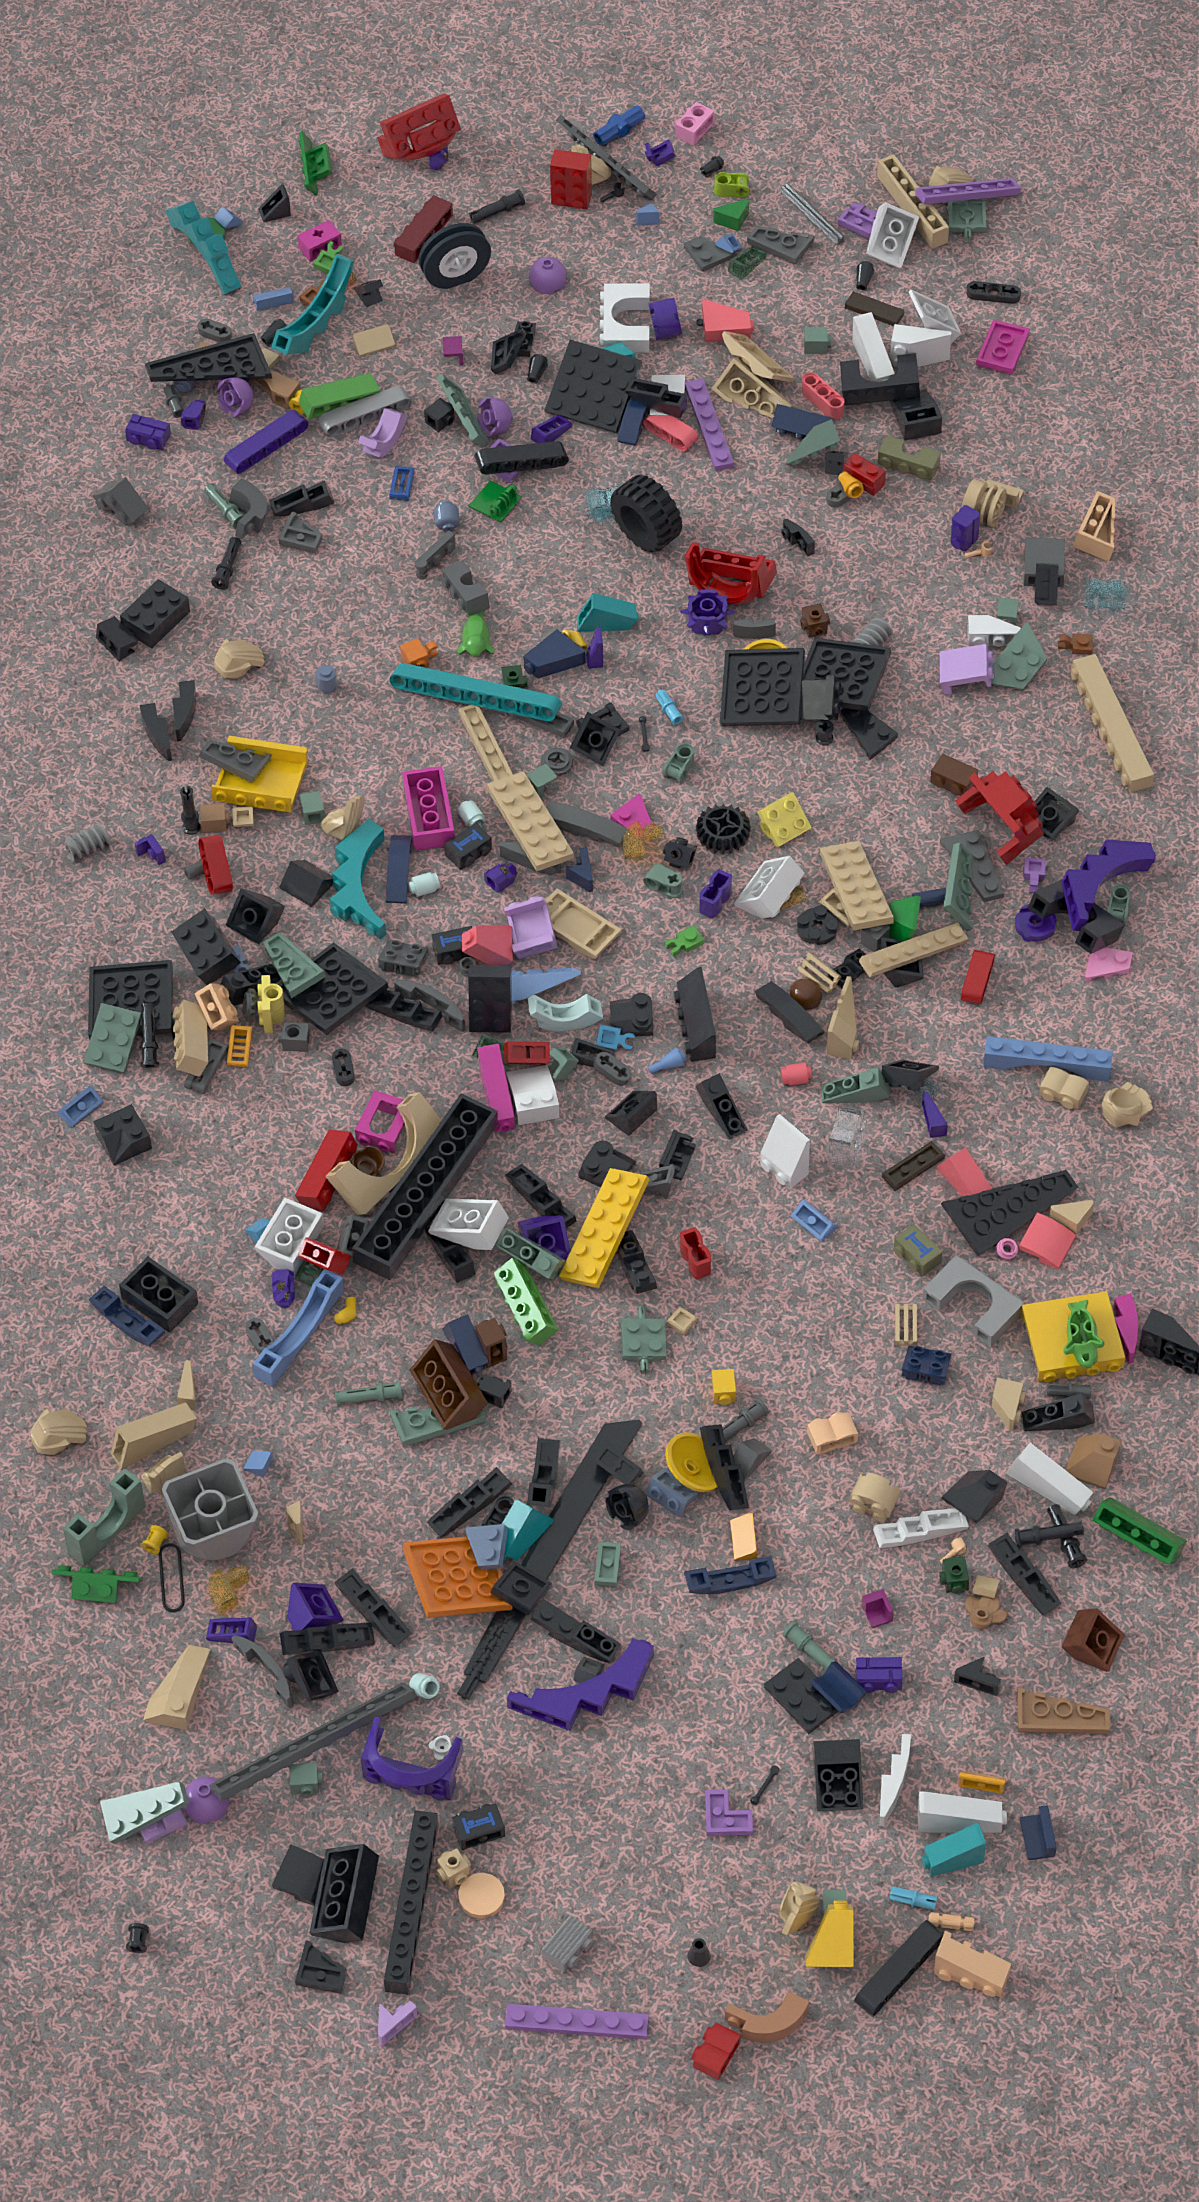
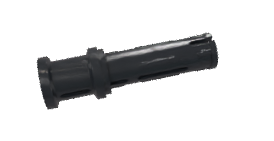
[469,189,525,224]
[211,537,242,590]
[180,786,201,835]
[140,1003,159,1068]
[1047,1504,1087,1568]
[1015,1521,1084,1549]

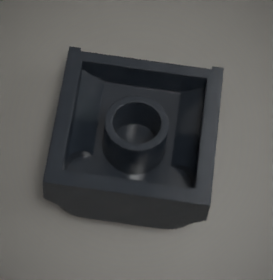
[1035,787,1079,840]
[610,993,653,1037]
[881,1059,939,1091]
[578,1140,636,1188]
[283,1651,339,1702]

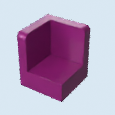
[443,336,463,365]
[862,1589,894,1628]

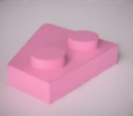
[1085,947,1133,982]

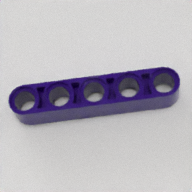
[223,410,309,474]

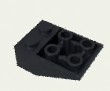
[890,389,942,441]
[1139,1309,1199,1376]
[813,1739,863,1811]

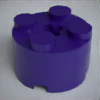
[648,298,682,341]

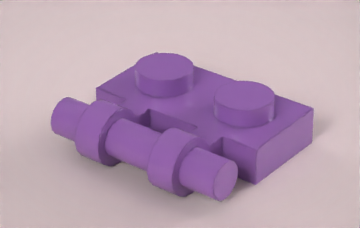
[838,202,877,239]

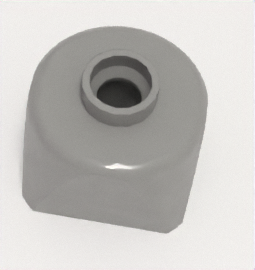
[162,1458,258,1561]

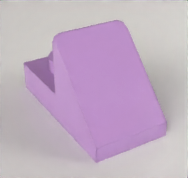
[139,1809,188,1844]
[378,2001,417,2046]

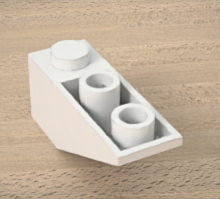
[967,615,1021,647]

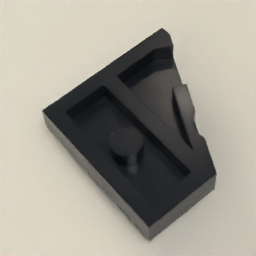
[491,328,527,375]
[295,1940,347,1994]

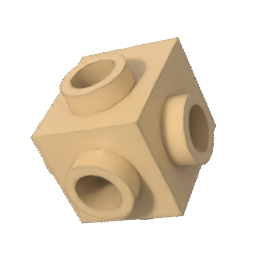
[436,1848,471,1889]

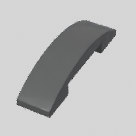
[394,980,465,1032]
[231,1635,293,1708]

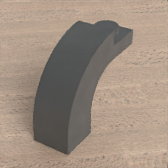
[229,478,267,540]

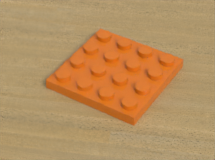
[403,1536,513,1618]

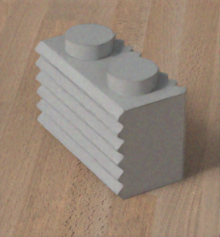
[542,1915,594,1973]

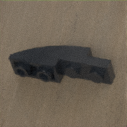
[617,1230,657,1294]
[530,1599,621,1663]

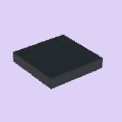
[490,1561,552,1616]

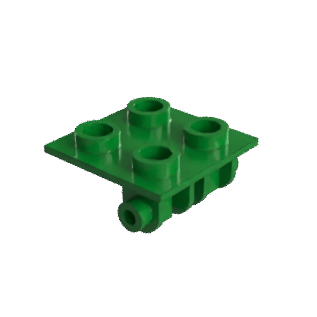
[468,480,522,522]

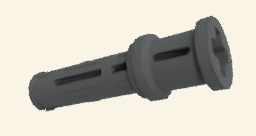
[722,1398,769,1442]

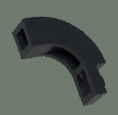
[527,1438,560,1507]

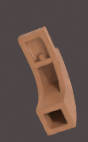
[725,1991,810,2043]

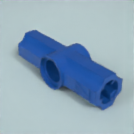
[593,105,645,146]

